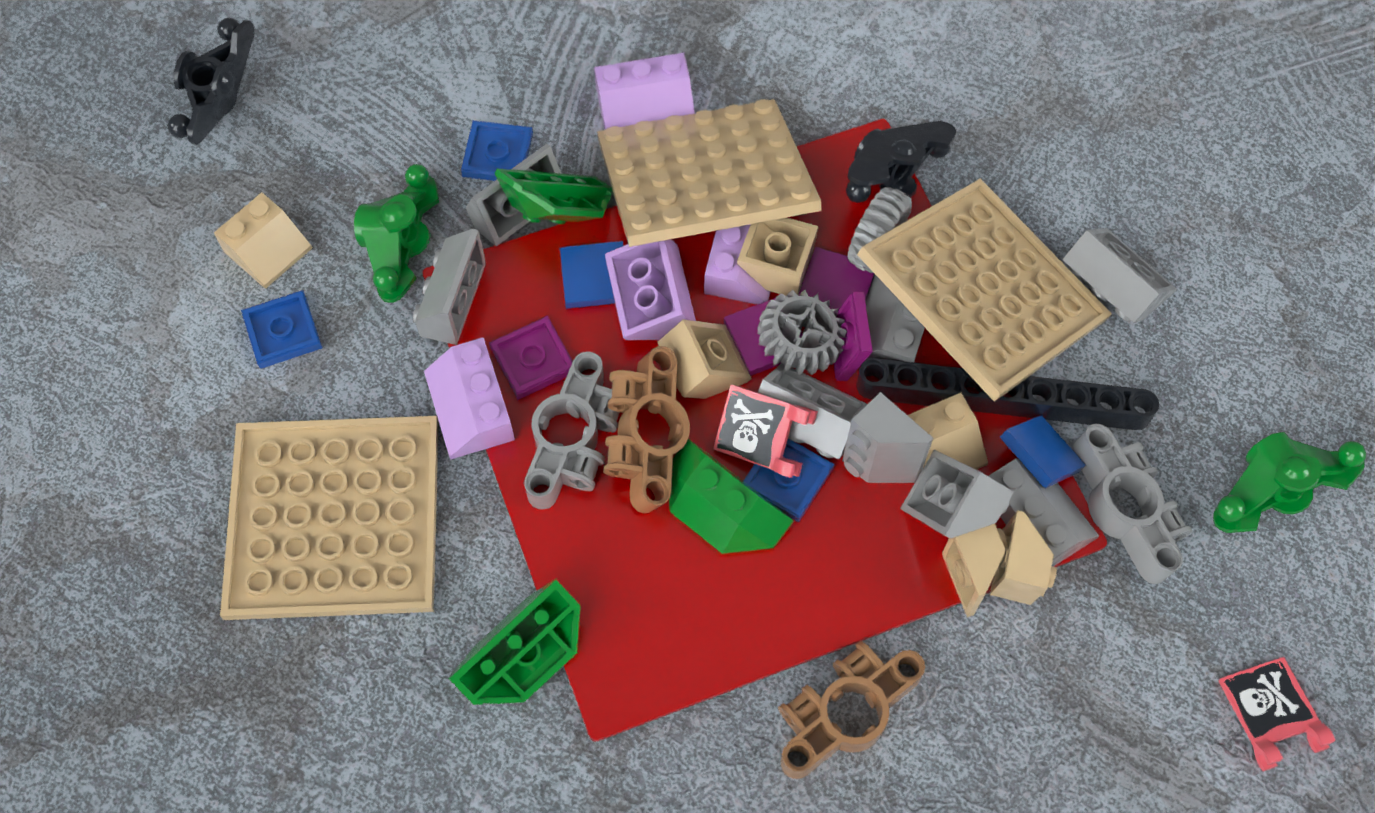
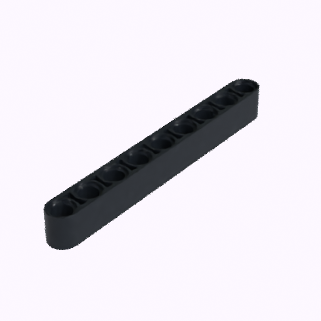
[856,358,1160,430]

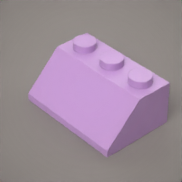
[594,53,695,130]
[704,224,770,305]
[605,239,696,340]
[424,338,515,460]

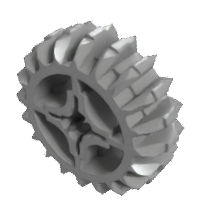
[848,187,912,273]
[757,289,847,376]

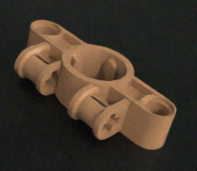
[604,346,690,513]
[778,641,925,779]

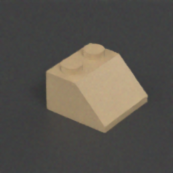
[214,192,312,289]
[737,217,818,296]
[658,319,751,399]
[907,393,988,470]
[990,510,1057,605]
[942,524,1007,617]

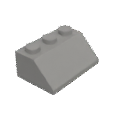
[466,144,561,246]
[1062,228,1177,323]
[413,229,486,345]
[865,274,925,363]
[757,363,867,459]
[842,392,933,483]
[900,450,1014,539]
[988,459,1099,567]

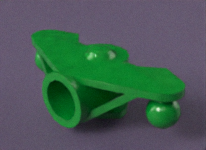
[354,164,440,303]
[1213,432,1366,533]

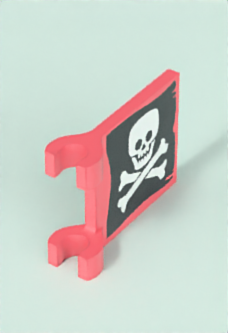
[713,385,818,478]
[1218,657,1336,772]

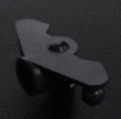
[167,18,255,145]
[846,121,956,203]

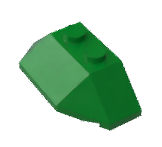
[495,168,613,224]
[669,439,794,554]
[449,579,580,705]

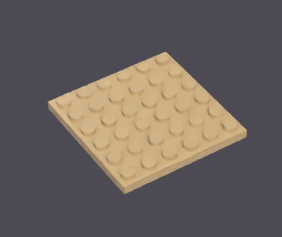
[597,99,821,247]
[857,179,1112,402]
[220,416,439,620]

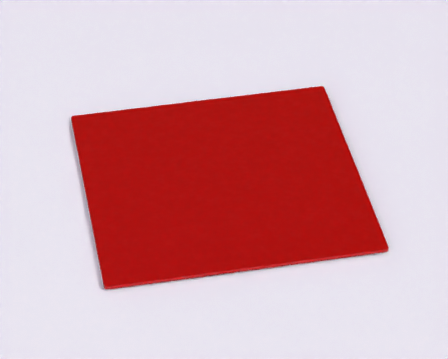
[422,119,1107,742]

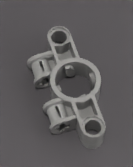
[524,352,620,509]
[1072,424,1193,584]

